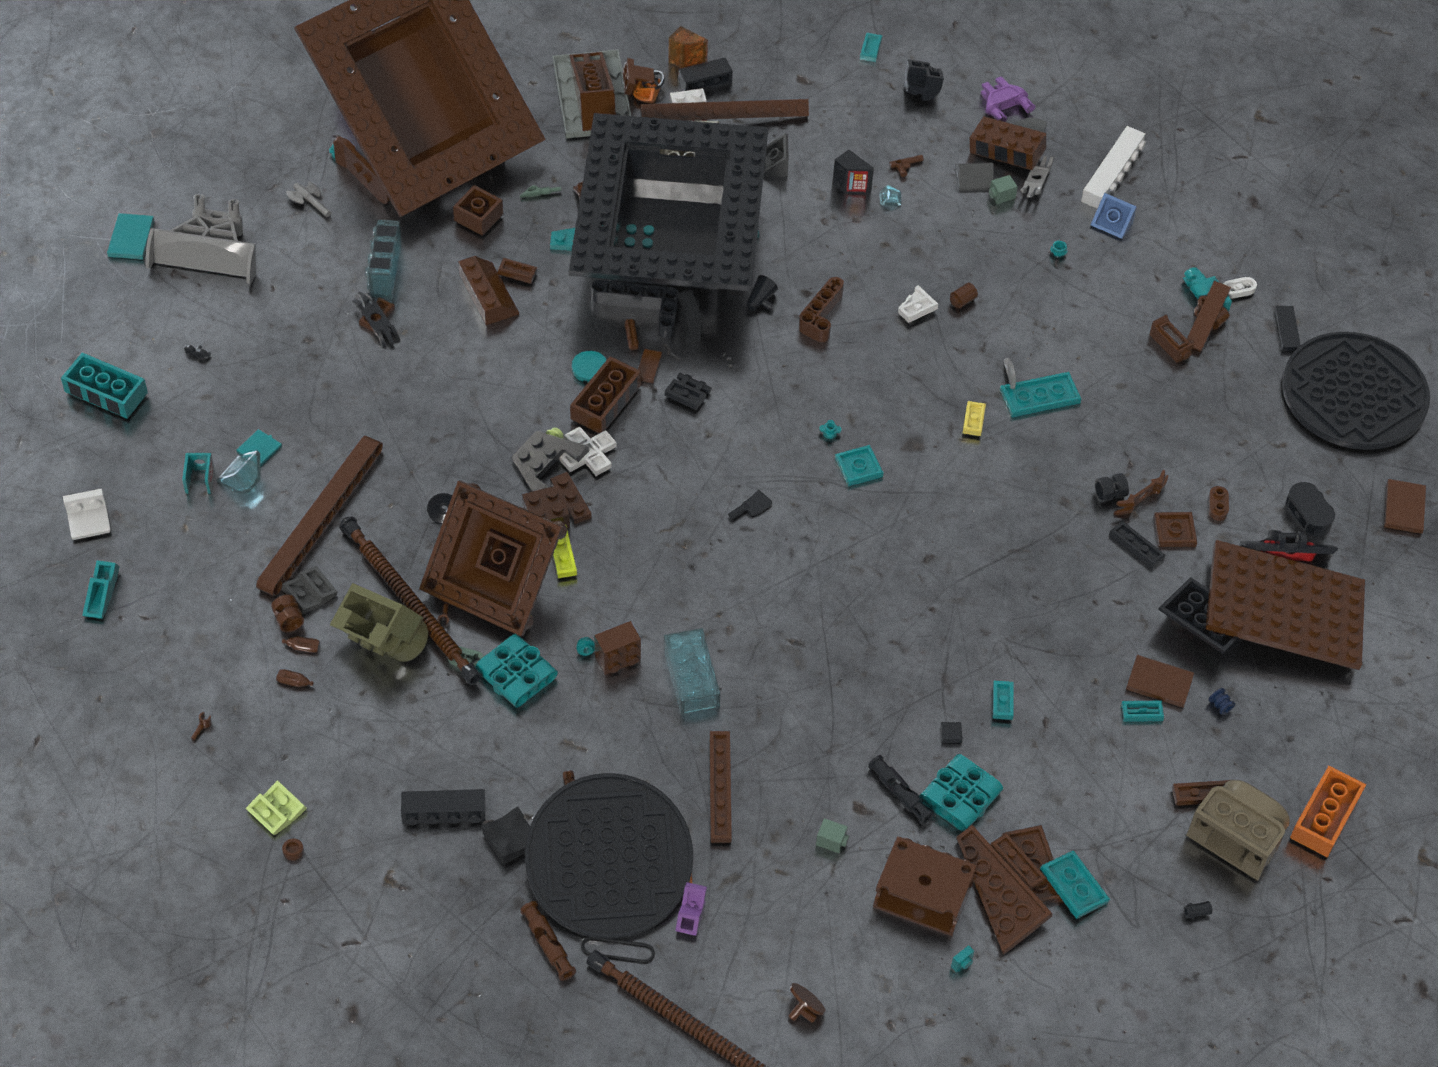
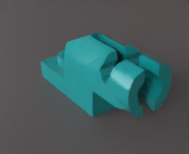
[1183,267,1232,312]

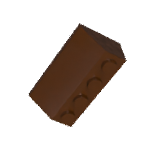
[458,256,519,325]

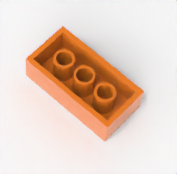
[1290,766,1366,858]

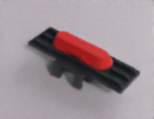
[1240,530,1338,561]

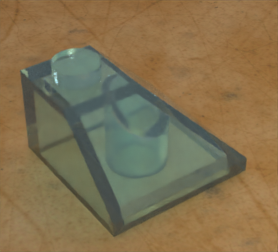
[216,450,261,495]

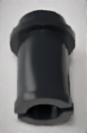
[1184,901,1212,920]

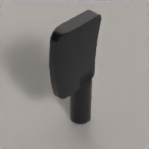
[728,490,772,520]

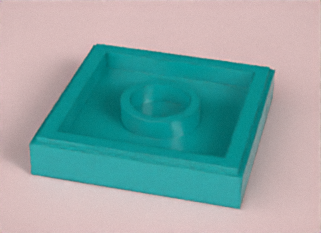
[835,445,884,487]

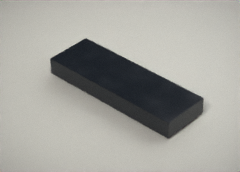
[1275,306,1301,351]
[1109,520,1166,569]

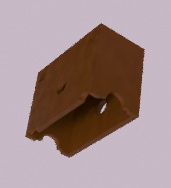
[873,836,977,936]

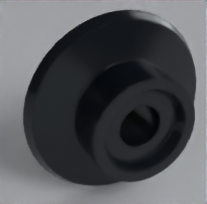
[427,493,453,525]

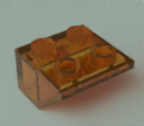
[669,26,708,68]

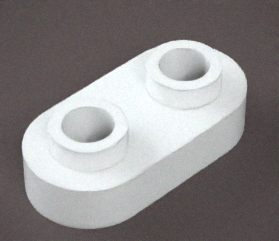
[1224,277,1257,298]

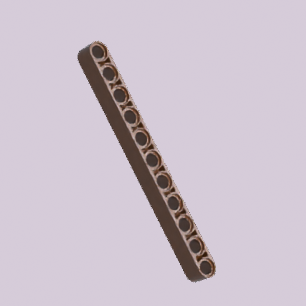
[256,435,383,596]

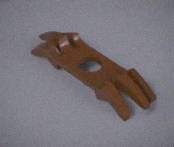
[1113,469,1168,515]

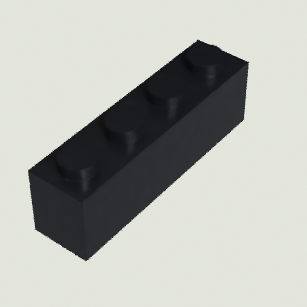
[401,789,486,825]

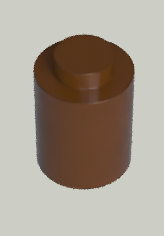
[950,282,978,308]

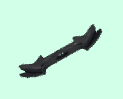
[352,292,400,348]

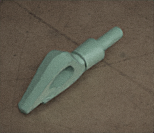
[520,185,561,198]

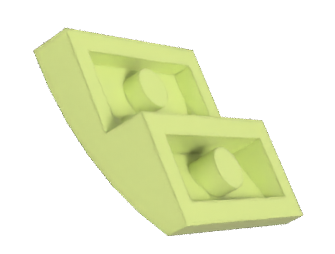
[246,780,307,835]

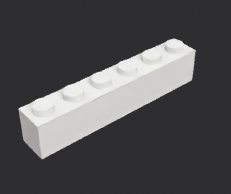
[1081,126,1146,209]

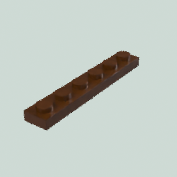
[710,731,732,843]

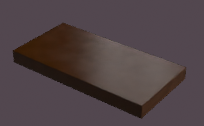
[1002,825,1063,905]

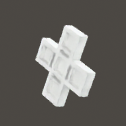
[559,427,616,476]

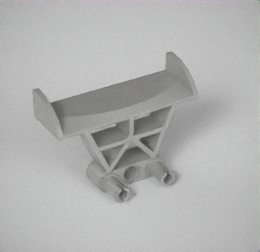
[146,194,256,284]

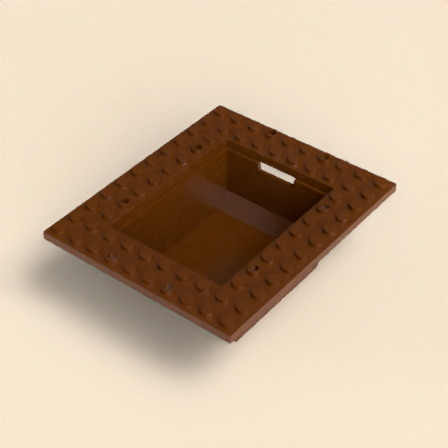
[294,0,546,217]

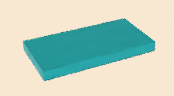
[1000,372,1082,417]

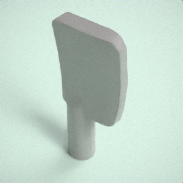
[1004,358,1016,389]

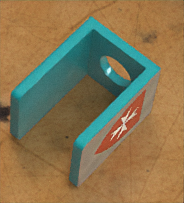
[182,453,214,494]

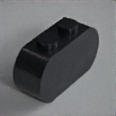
[1285,482,1335,537]

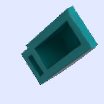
[82,560,120,619]

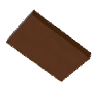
[1384,479,1426,534]
[1126,655,1194,708]

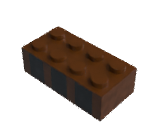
[969,116,1046,170]
[570,356,641,433]

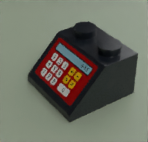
[832,150,874,194]

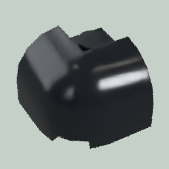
[904,59,944,101]

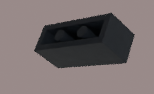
[678,57,733,91]

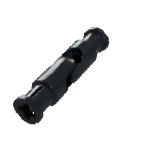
[868,755,935,825]

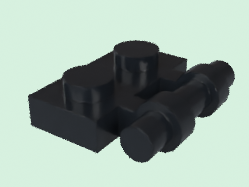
[664,373,712,410]

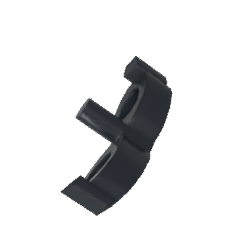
[184,344,211,359]

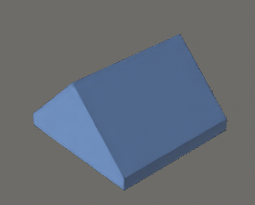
[1091,193,1137,239]

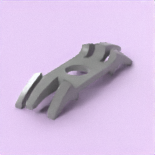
[1020,156,1054,198]

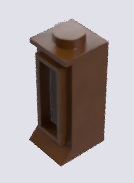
[1149,314,1194,363]

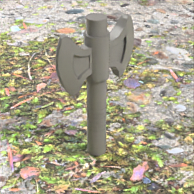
[286,181,331,217]

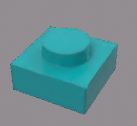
[951,945,975,973]

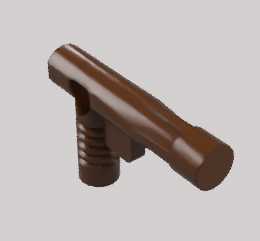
[889,154,923,177]

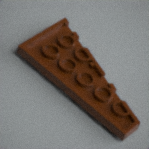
[956,825,1053,955]

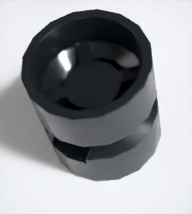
[1095,473,1129,502]

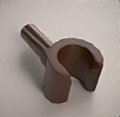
[437,604,450,627]
[191,712,211,741]

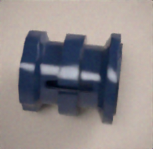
[1208,688,1235,715]

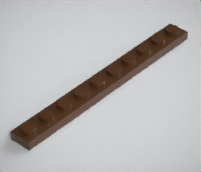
[640,99,809,120]

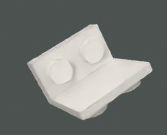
[63,489,111,540]

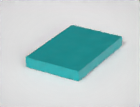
[107,213,154,260]
[1040,850,1110,919]

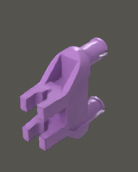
[981,77,1035,122]

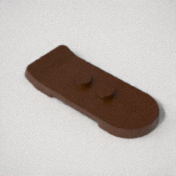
[333,136,390,204]

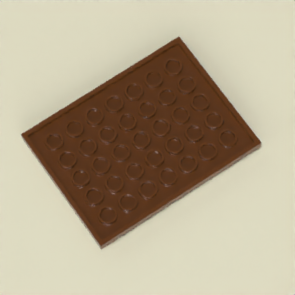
[1206,540,1365,670]

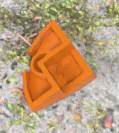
[632,79,661,103]

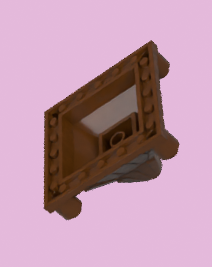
[419,480,567,636]

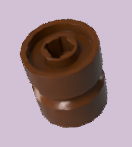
[271,595,304,632]

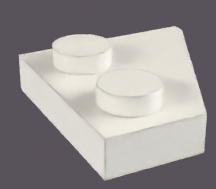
[898,285,938,323]

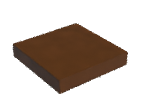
[1153,512,1197,547]

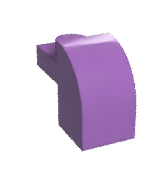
[676,882,707,936]

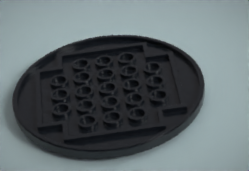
[1282,332,1430,450]
[525,773,693,939]

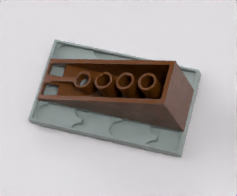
[552,50,631,138]

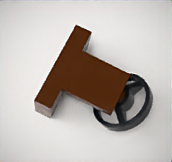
[623,58,665,95]

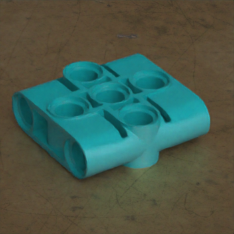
[475,634,558,708]
[919,754,1003,832]

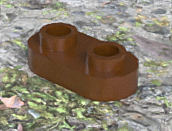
[1208,486,1229,521]

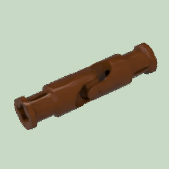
[520,901,576,981]

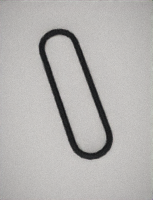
[581,937,655,963]

